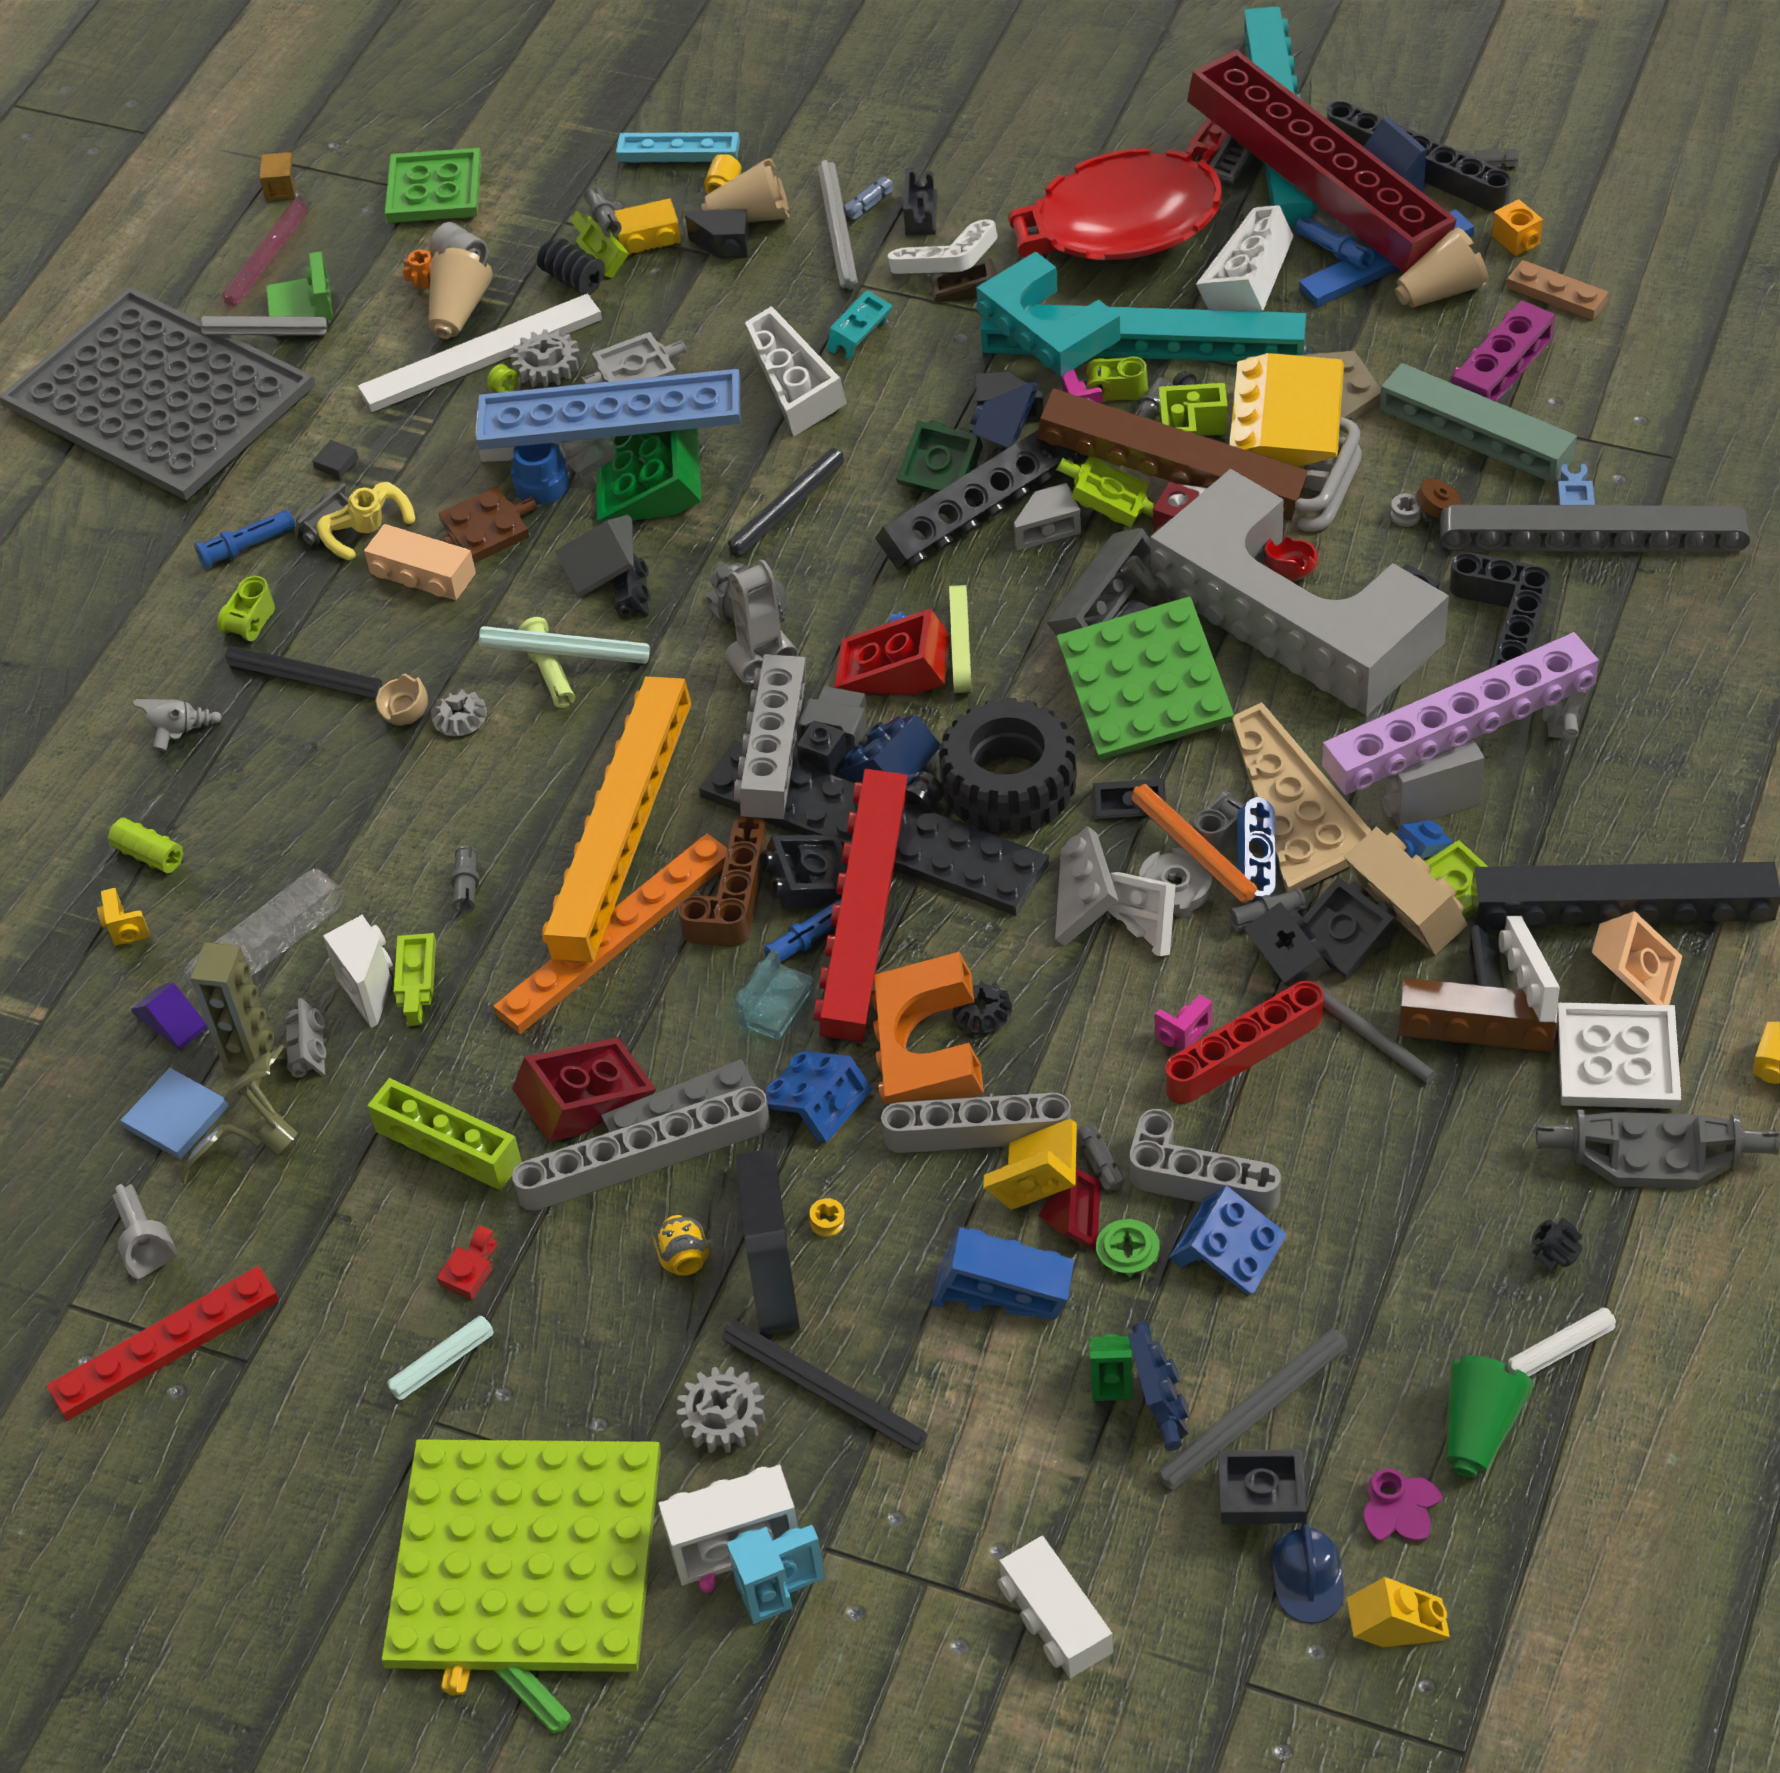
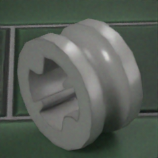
[1390,493,1421,527]

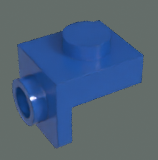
[1396,820,1454,860]

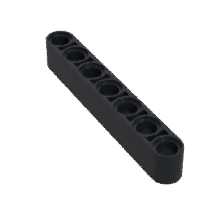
[1327,101,1511,212]

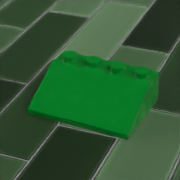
[595,428,702,524]

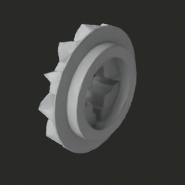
[431,689,487,736]

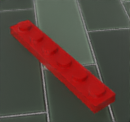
[46,1265,279,1421]

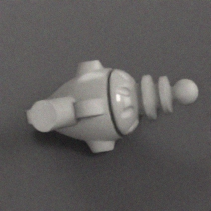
[133,699,222,751]

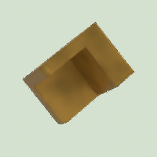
[260,152,296,202]

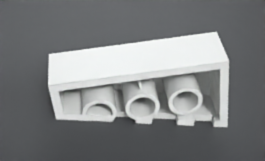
[745,306,847,437]

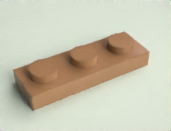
[1507,260,1609,320]

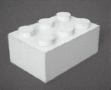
[659,1465,798,1585]

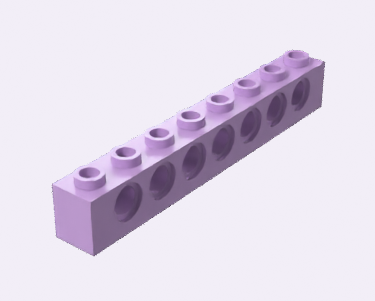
[1322,632,1599,795]

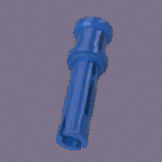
[194,509,296,570]

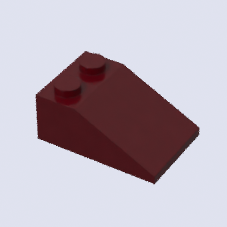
[512,1037,656,1142]

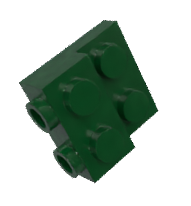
[896,420,983,494]

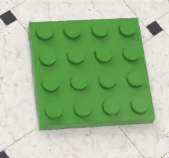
[1057,596,1234,761]

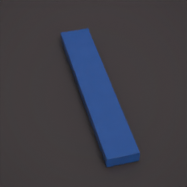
[1299,210,1474,307]

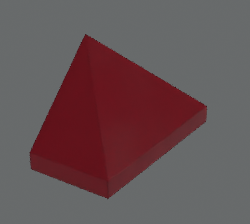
[1038,1168,1101,1251]

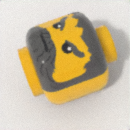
[653,1215,709,1276]

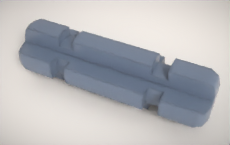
[843,176,893,220]

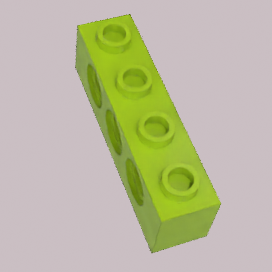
[367,1078,522,1191]

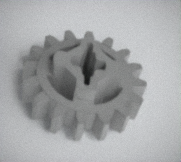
[510,329,581,388]
[676,1367,766,1453]

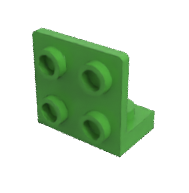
[266,251,333,321]

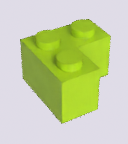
[1159,383,1228,436]

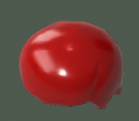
[1264,536,1318,582]

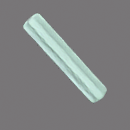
[387,1316,493,1400]

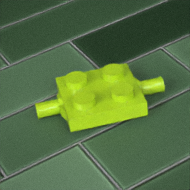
[1057,455,1155,527]

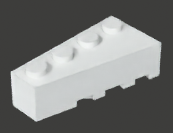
[1196,205,1293,312]

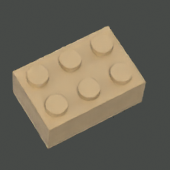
[1344,826,1468,955]

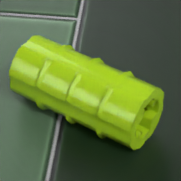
[108,818,184,874]

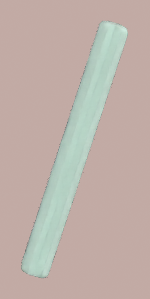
[478,626,650,664]

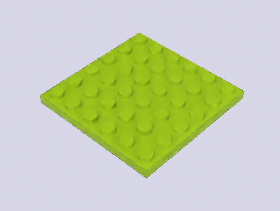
[382,1439,661,1672]

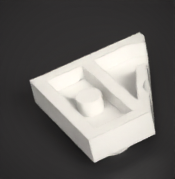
[1107,872,1176,956]

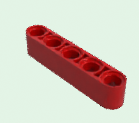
[1166,981,1324,1104]

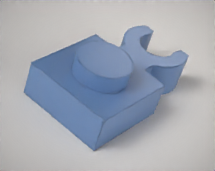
[1557,464,1595,505]

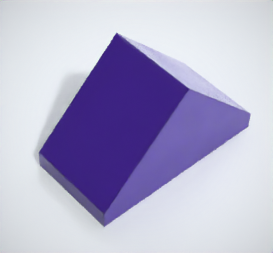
[131,983,208,1051]

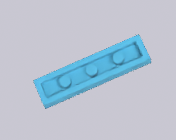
[616,132,740,163]

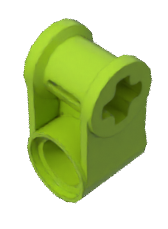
[1086,357,1148,402]
[217,576,275,642]

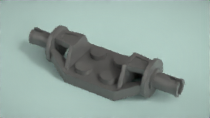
[1536,1110,1780,1189]

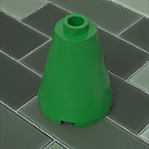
[1446,1355,1533,1478]

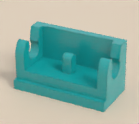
[827,290,893,360]

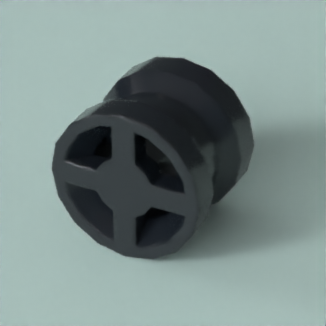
[905,771,944,812]

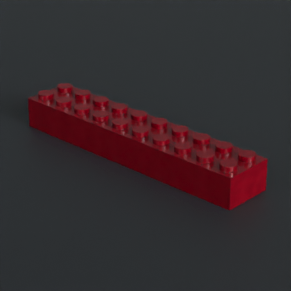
[1187,50,1457,273]

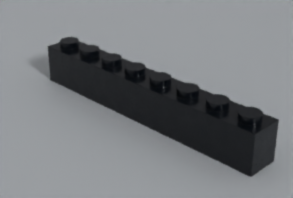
[1470,862,1780,926]

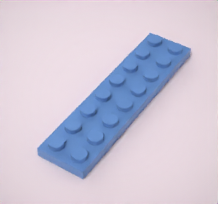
[476,369,741,450]

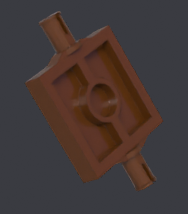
[439,486,537,563]

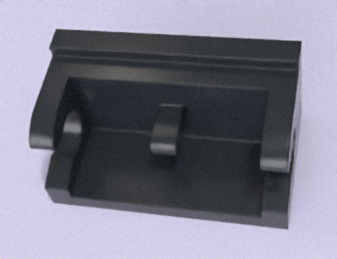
[903,168,938,235]

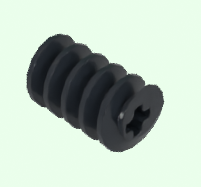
[537,238,605,295]

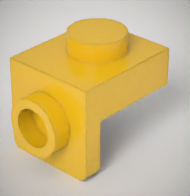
[97,888,149,946]

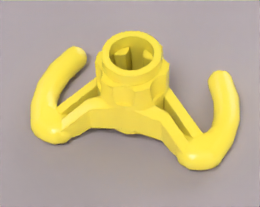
[316,482,415,561]

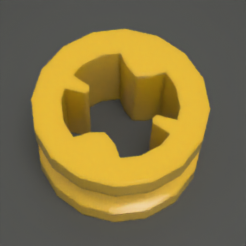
[810,1198,844,1237]

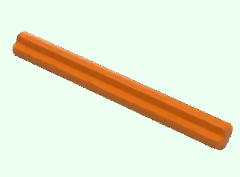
[1131,784,1257,903]

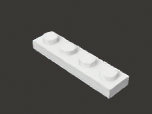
[1499,916,1560,1022]

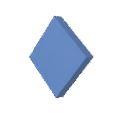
[120,1068,229,1160]

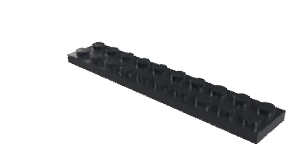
[699,739,1049,916]

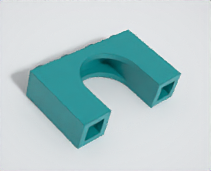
[976,252,1120,376]

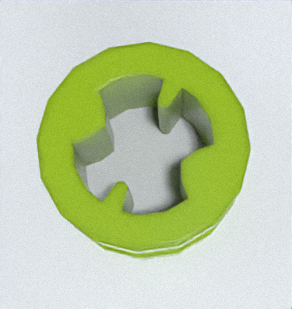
[487,364,518,393]

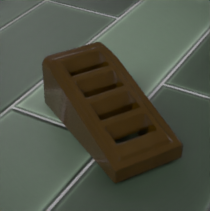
[931,258,998,302]

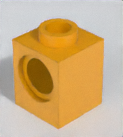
[1492,199,1543,256]

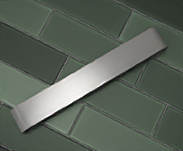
[512,1086,770,1211]

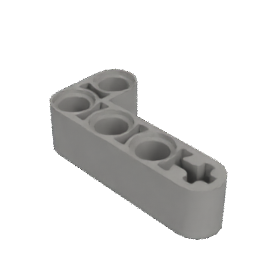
[1130,1109,1281,1214]

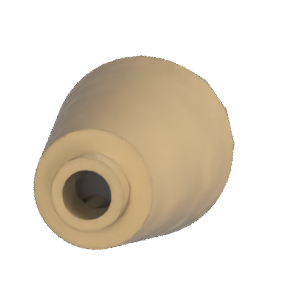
[701,158,790,223]
[1395,228,1489,308]
[428,248,493,339]

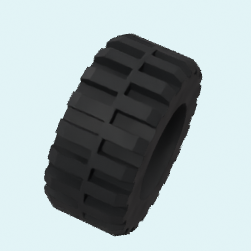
[939,698,1077,834]

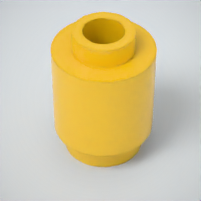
[704,154,742,195]

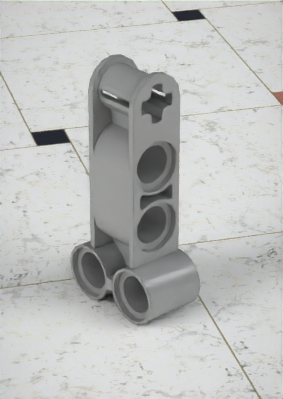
[724,559,798,685]

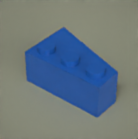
[931,1227,1074,1319]

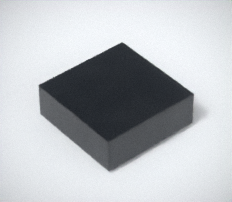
[312,440,359,478]

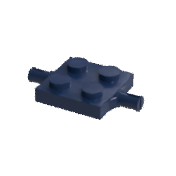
[1128,1322,1190,1451]

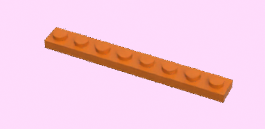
[493,833,727,1034]

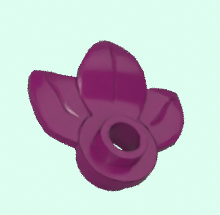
[1363,1469,1443,1542]

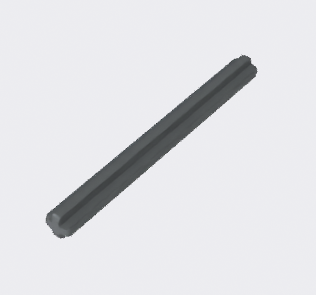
[1158,1329,1347,1490]

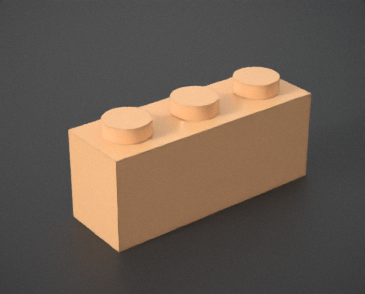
[364,524,476,600]

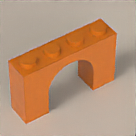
[871,952,984,1105]

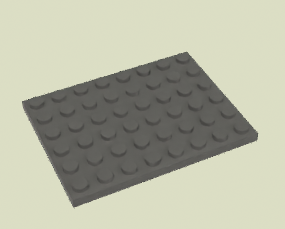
[0,287,315,500]

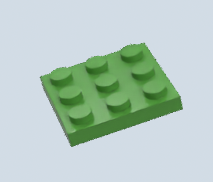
[385,148,482,223]

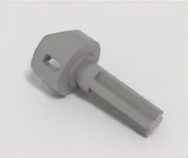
[112,1184,177,1279]

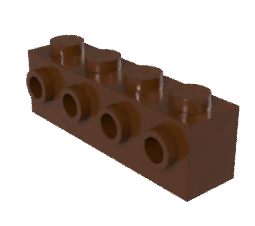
[1398,978,1558,1052]

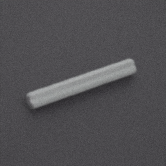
[201,316,327,336]

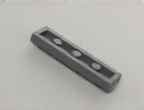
[601,1059,756,1133]

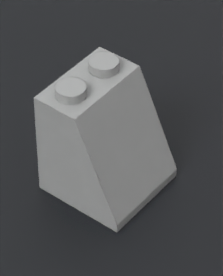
[1382,739,1485,829]

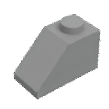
[1014,483,1081,551]

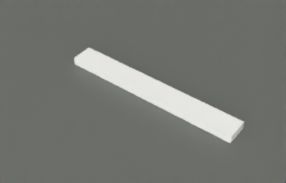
[358,293,602,412]

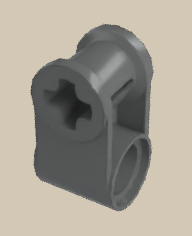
[1194,790,1257,854]

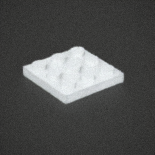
[1557,1003,1681,1109]

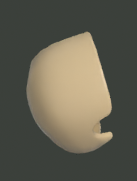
[375,673,428,726]

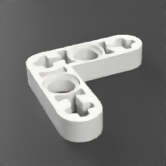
[887,220,998,274]

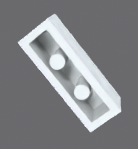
[998,1535,1113,1678]

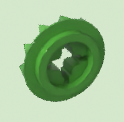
[1096,1219,1160,1278]

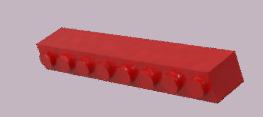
[814,769,908,1043]

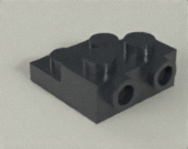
[760,835,848,909]
[1303,877,1400,979]
[1218,1450,1307,1524]

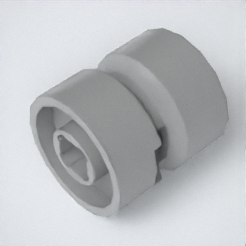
[429,222,488,265]

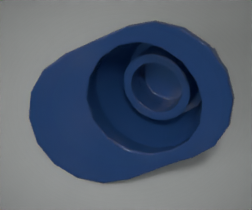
[1272,1523,1344,1624]

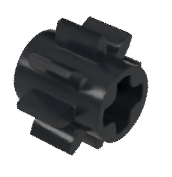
[1532,1217,1582,1270]

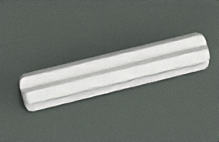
[1507,1308,1616,1376]

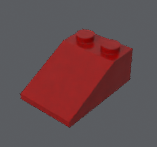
[834,608,951,695]

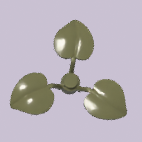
[181,1045,298,1185]

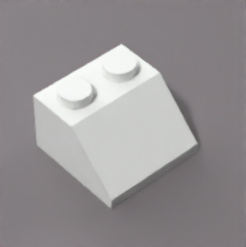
[323,915,393,1028]

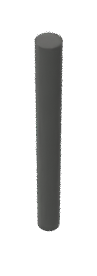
[1321,988,1436,1084]

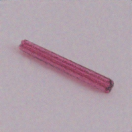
[222,199,308,306]

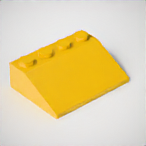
[1229,353,1344,467]

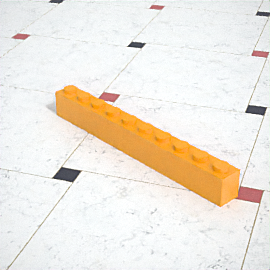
[542,676,692,962]

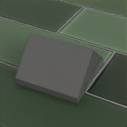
[555,515,634,597]

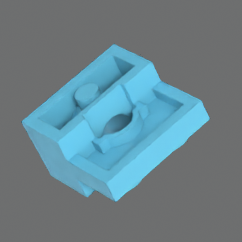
[727,1525,825,1624]

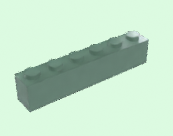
[1380,363,1577,484]

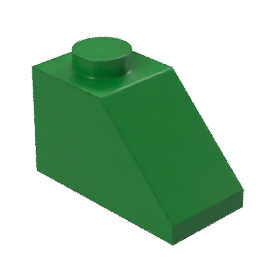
[1089,1334,1133,1401]

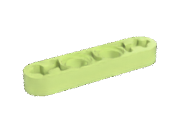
[949,585,972,693]

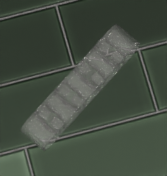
[184,869,346,986]

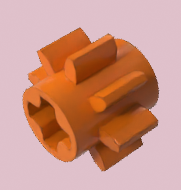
[402,250,432,289]

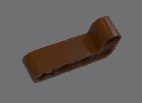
[678,816,768,946]

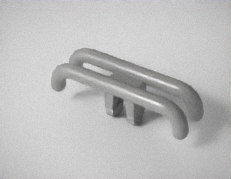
[1295,417,1362,532]

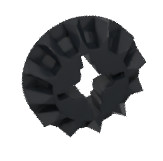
[952,980,1012,1033]

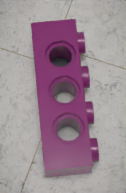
[1450,300,1556,402]

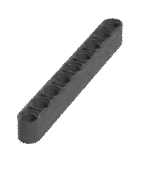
[1440,505,1750,552]

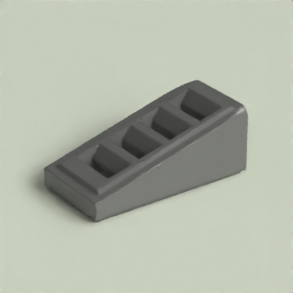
[1209,134,1256,185]

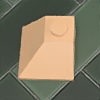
[1592,911,1682,1005]

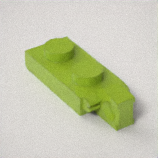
[570,211,629,278]
[394,933,436,1026]

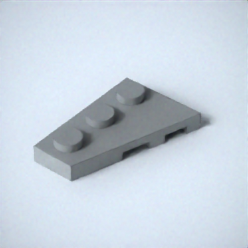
[1055,826,1119,946]

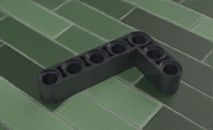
[1449,552,1551,669]
[736,1148,800,1335]

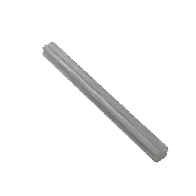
[818,160,858,290]

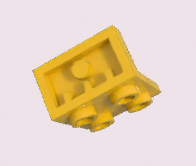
[983,1119,1077,1210]

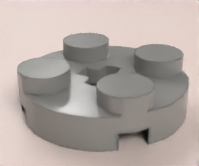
[1139,848,1212,918]

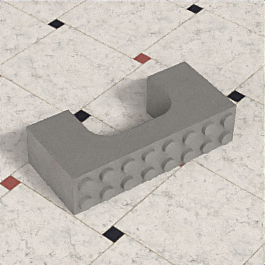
[1151,469,1449,716]

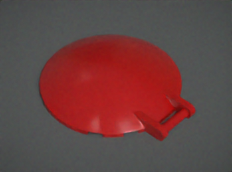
[1008,148,1222,260]

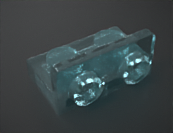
[735,950,814,1040]

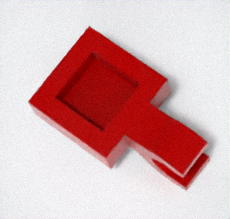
[437,1225,498,1300]

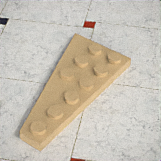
[1232,702,1371,892]

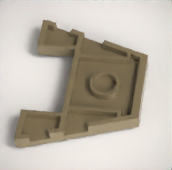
[1295,351,1381,421]

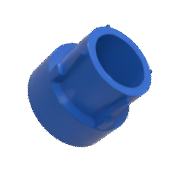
[511,443,569,504]

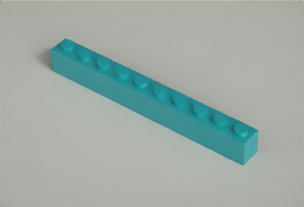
[1244,6,1318,228]
[980,304,1306,362]

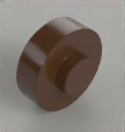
[1415,479,1461,519]

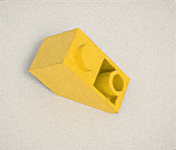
[1347,1577,1450,1647]

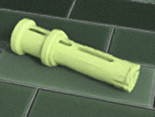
[519,617,575,708]

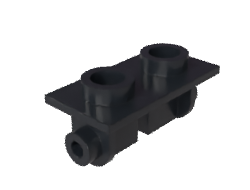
[614,553,651,617]

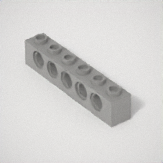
[734,654,806,819]

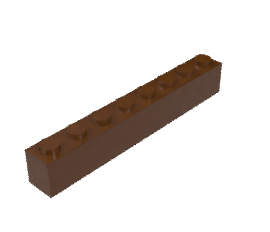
[1037,388,1308,521]

